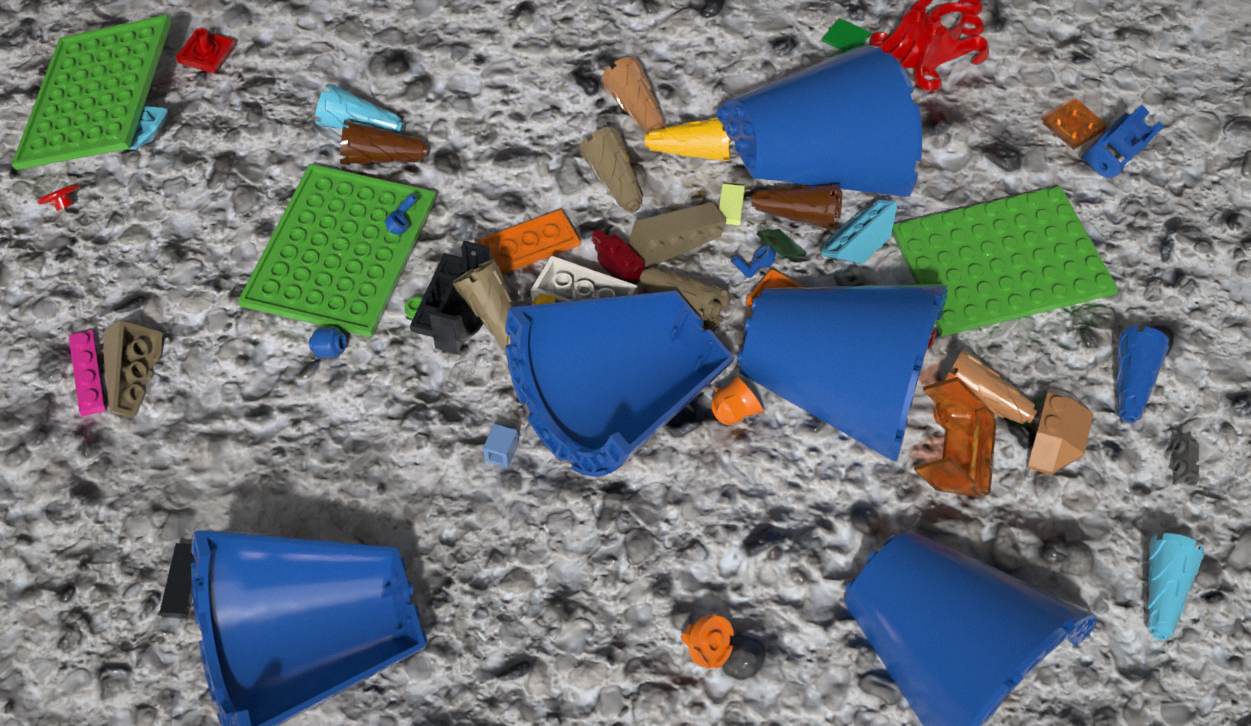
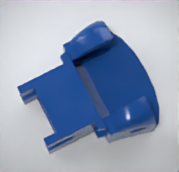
[1080,105,1164,178]

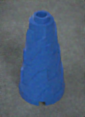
[1117,326,1170,423]

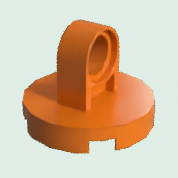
[681,614,734,669]

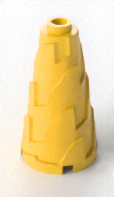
[645,118,731,162]

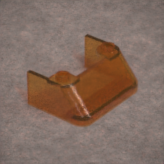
[914,377,996,497]

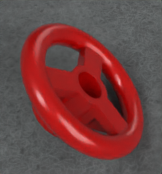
[37,183,81,211]

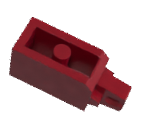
[591,229,644,285]

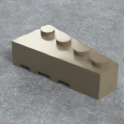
[628,202,727,270]

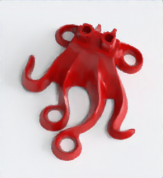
[869,0,989,91]

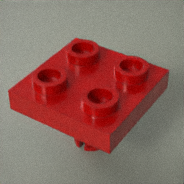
[176,28,235,74]

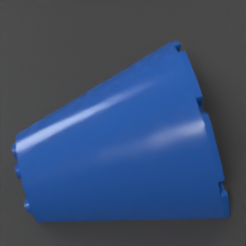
[716,46,922,197]
[737,284,948,462]
[505,291,735,477]
[191,530,427,726]
[844,530,1097,726]

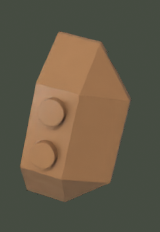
[1027,387,1093,475]

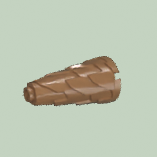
[601,57,666,134]
[938,349,1037,424]

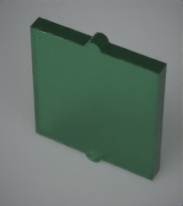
[756,228,807,259]

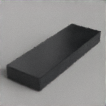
[159,543,195,618]

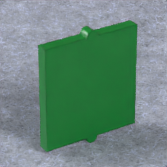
[822,18,871,52]

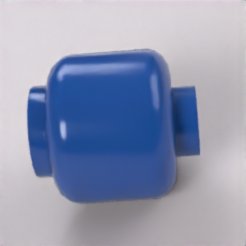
[309,327,347,359]

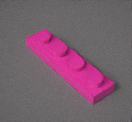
[69,330,106,417]

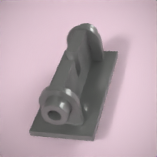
[1172,431,1200,486]

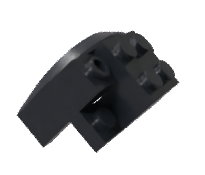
[410,240,492,354]

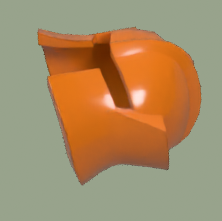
[711,376,765,425]

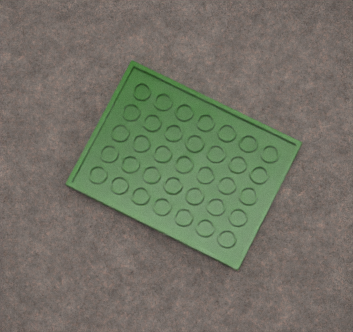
[11,14,172,170]
[238,164,436,338]
[892,186,1118,337]

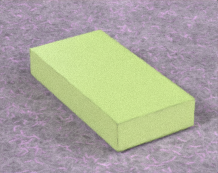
[719,184,745,225]

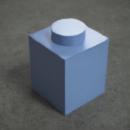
[483,424,519,468]

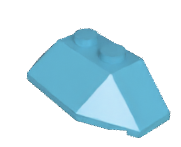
[130,106,168,149]
[821,200,897,264]

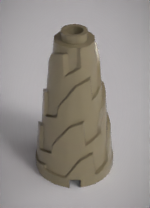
[579,127,643,213]
[453,259,513,350]
[640,268,730,332]

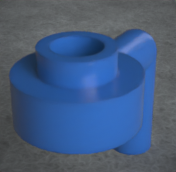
[385,193,418,235]
[731,244,776,278]

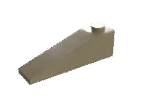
[103,320,163,418]

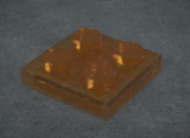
[1043,99,1107,150]

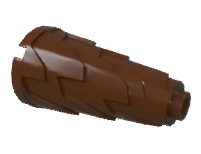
[340,120,428,165]
[752,184,842,230]

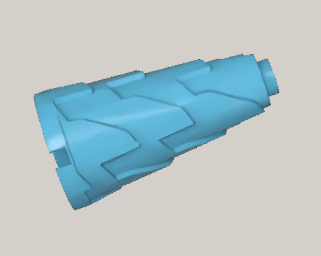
[315,83,404,134]
[1148,533,1204,640]

